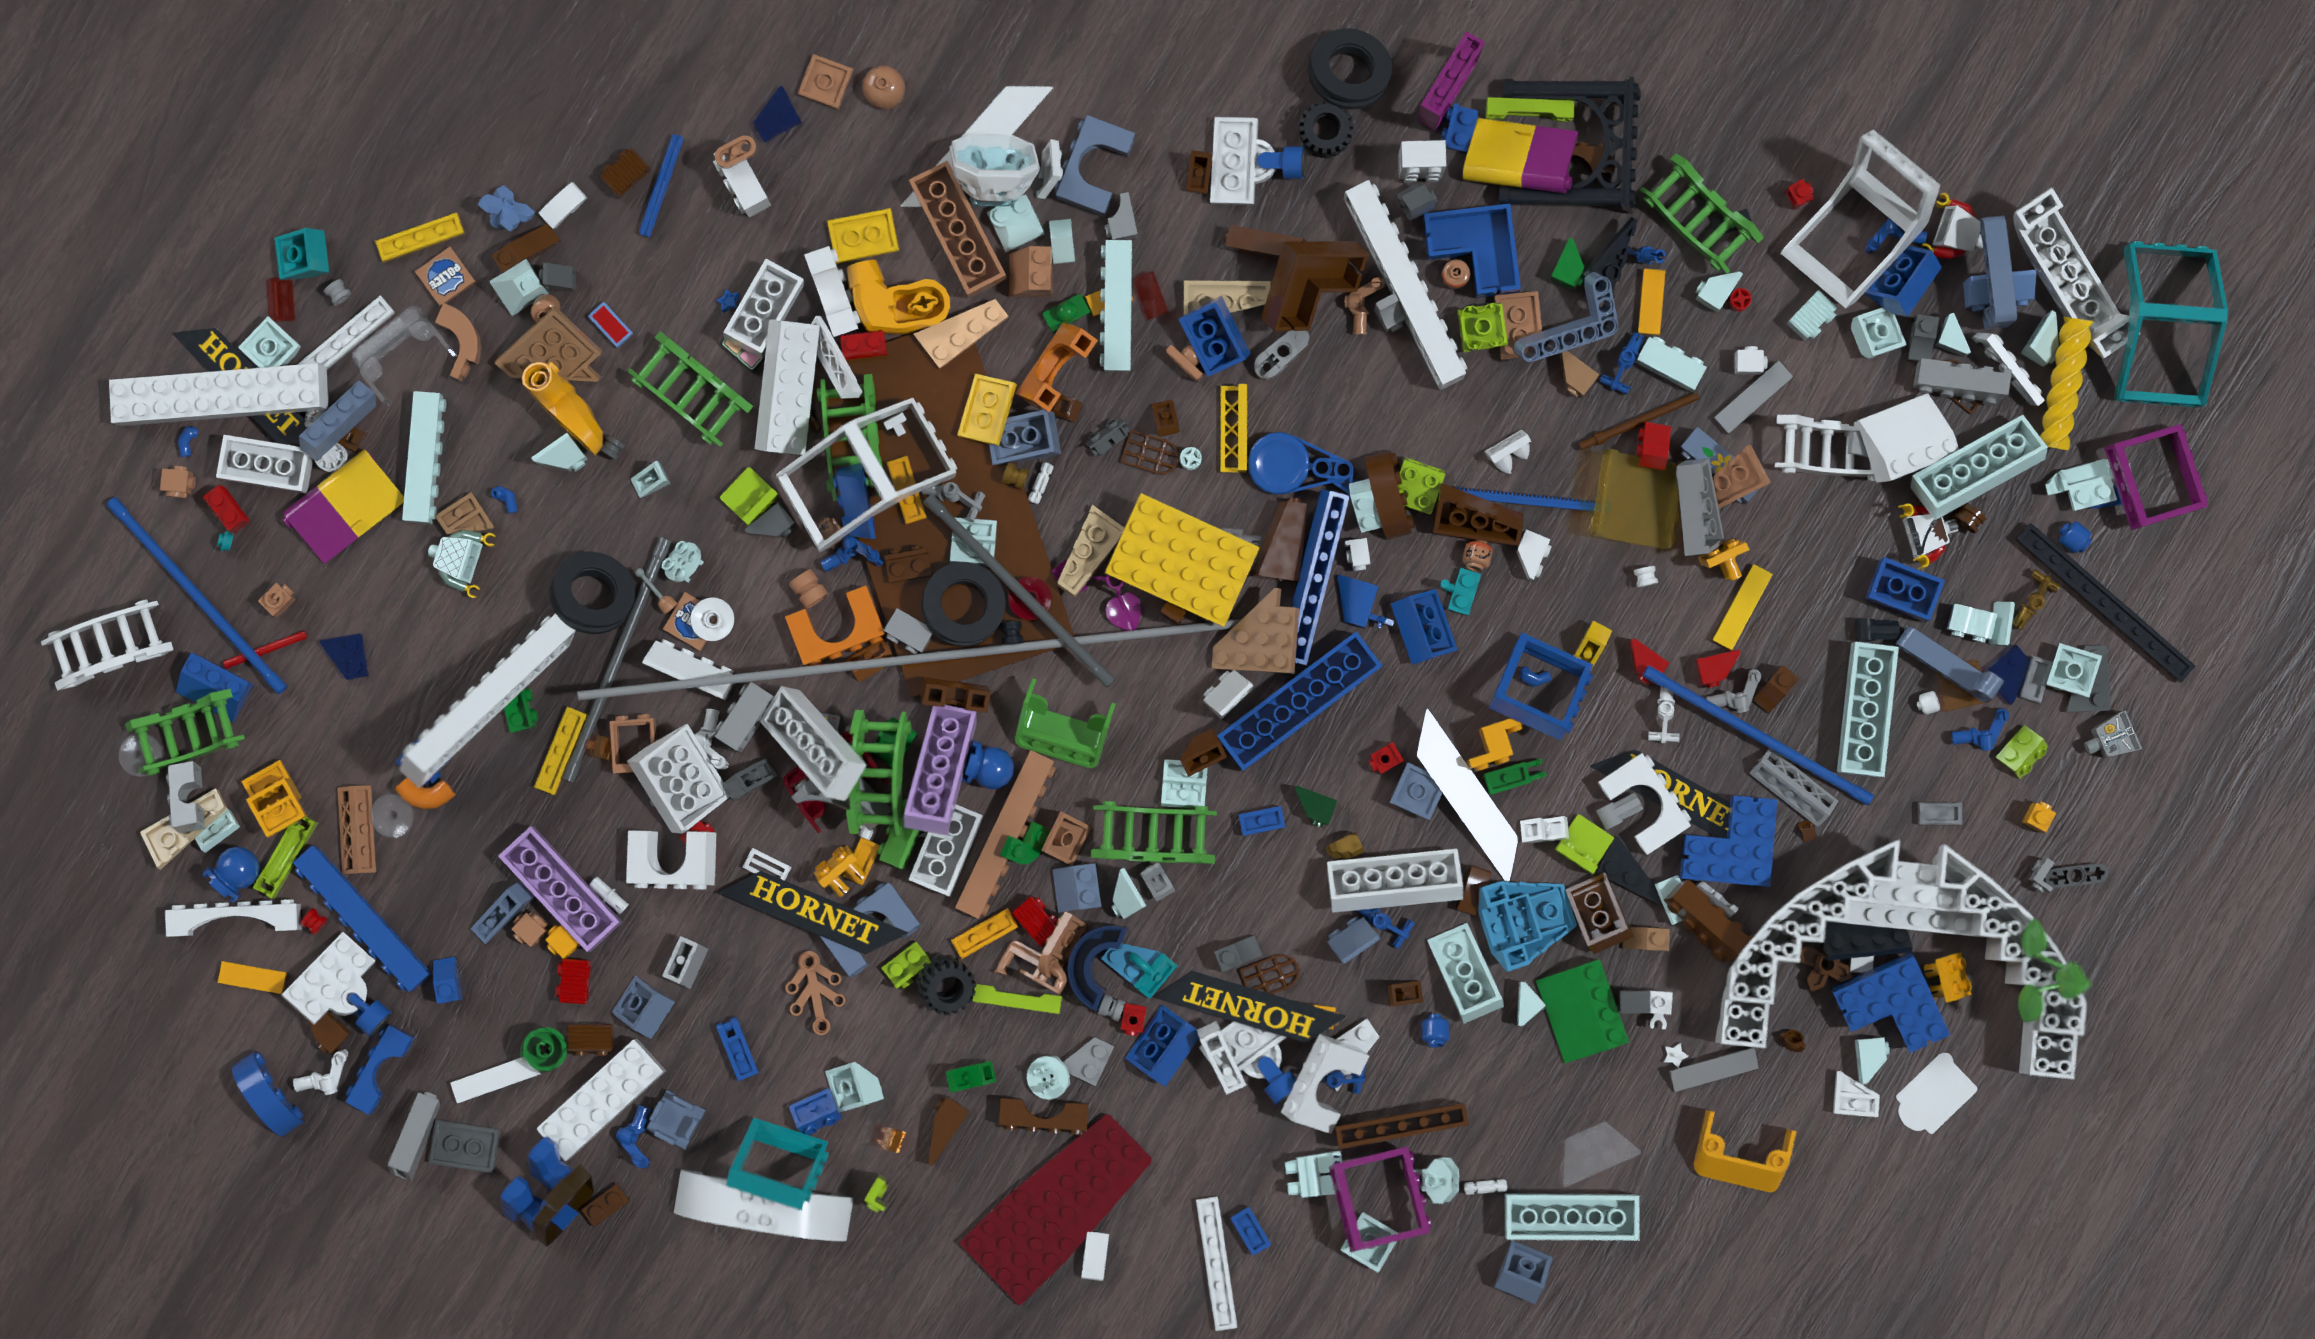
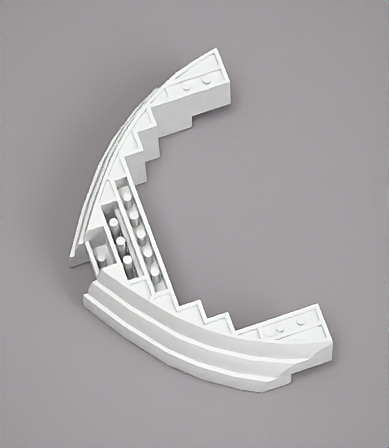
[1715,840,2086,1079]

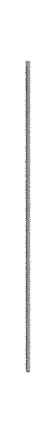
[578,619,1242,700]

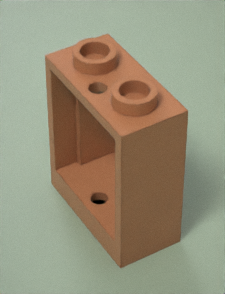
[610,714,657,774]

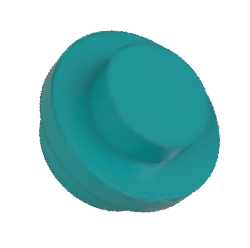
[217,530,234,552]

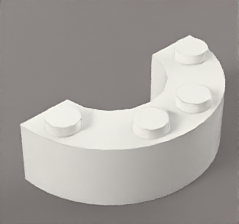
[804,246,861,337]

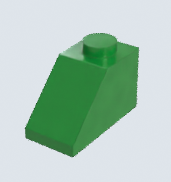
[1550,237,1584,290]

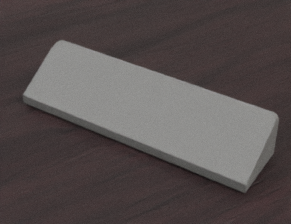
[1669,1047,1759,1092]

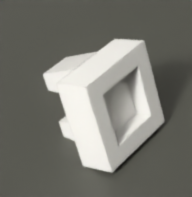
[883,412,906,437]

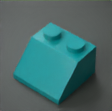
[274,228,329,280]

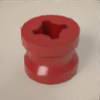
[1728,288,1752,312]
[300,908,328,935]

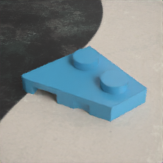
[1101,944,1161,985]

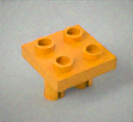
[1698,538,1749,581]
[814,845,866,897]
[1924,952,1972,1002]

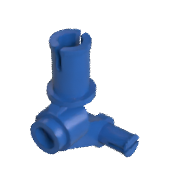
[1865,217,1927,254]
[1616,233,1666,265]
[1600,332,1645,395]
[821,535,884,572]
[1951,708,2009,751]
[1355,908,1416,949]
[1321,1064,1366,1094]
[616,1105,651,1168]

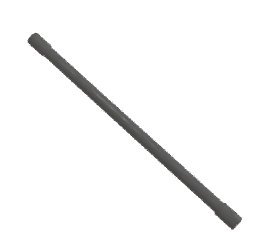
[923,494,1116,688]
[561,537,671,783]

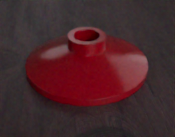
[1008,577,1052,620]

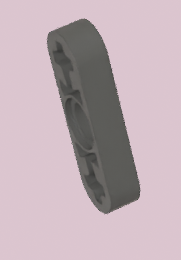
[2043,863,2108,888]

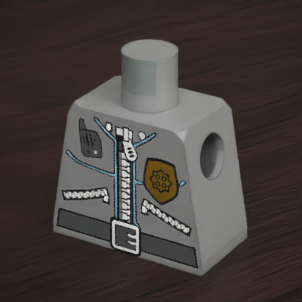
[2084,710,2142,758]

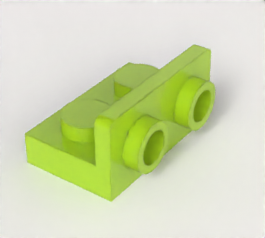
[882,941,931,989]
[864,1174,888,1212]

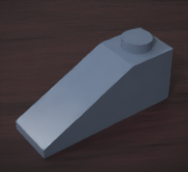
[471,881,535,944]

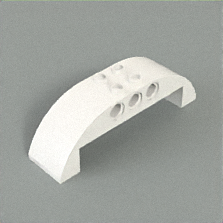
[2013,188,2140,358]
[674,1169,854,1241]

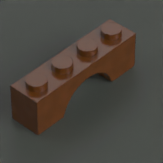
[1571,143,1615,177]
[999,1098,1089,1135]

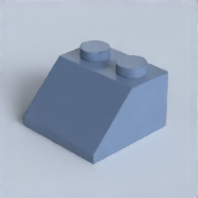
[1053,863,1101,913]
[612,975,675,1039]
[1494,1240,1552,1304]

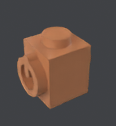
[160,466,196,498]
[258,582,296,618]
[512,910,549,947]

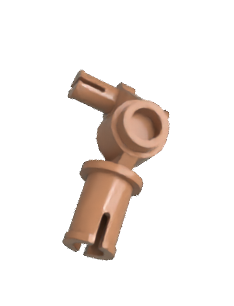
[1345,277,1385,335]

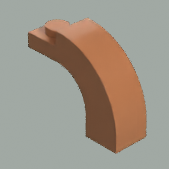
[435,303,481,382]

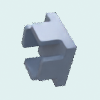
[1390,763,1442,820]
[647,1090,706,1149]

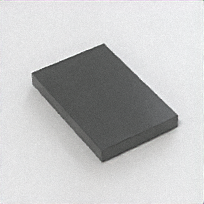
[428,1119,501,1173]

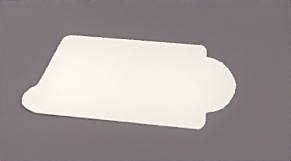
[1896,1053,1977,1134]

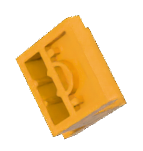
[1466,718,1523,772]
[241,760,307,838]

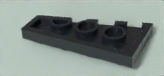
[1821,921,1913,961]

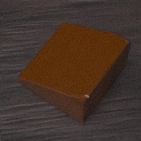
[1052,395,1082,423]

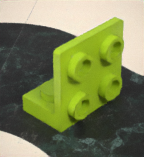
[1399,457,1446,514]
[720,467,780,526]
[1554,814,1614,874]

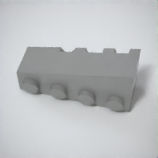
[1913,358,2012,406]
[1676,458,1725,556]

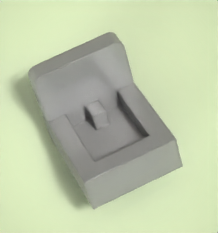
[2029,858,2054,893]
[1140,863,1175,902]

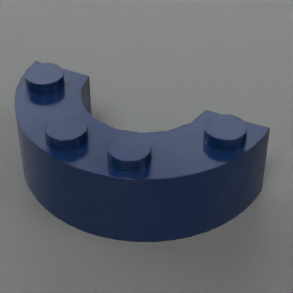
[1068,925,1130,1011]

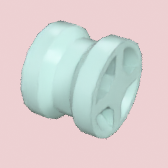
[1180,447,1202,470]

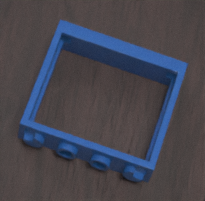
[1489,632,1593,741]

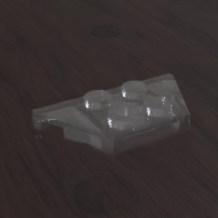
[1563,1121,1642,1187]

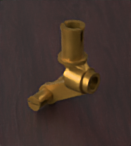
[2012,569,2061,630]

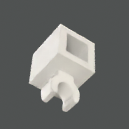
[1649,991,1672,1029]

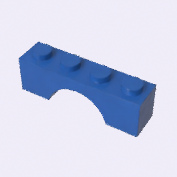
[346,1025,416,1115]

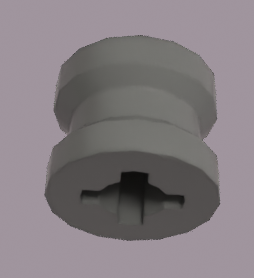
[600,434,625,460]

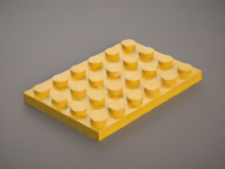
[1105,493,1260,627]

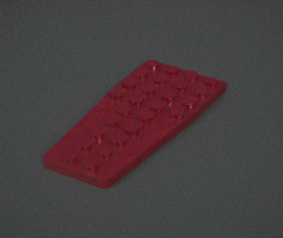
[959,1114,1152,1306]

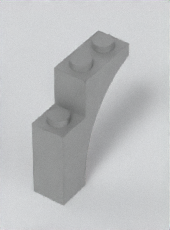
[792,777,892,831]

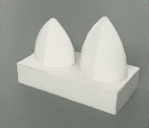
[1484,430,1531,474]

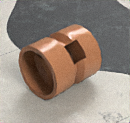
[789,569,829,610]

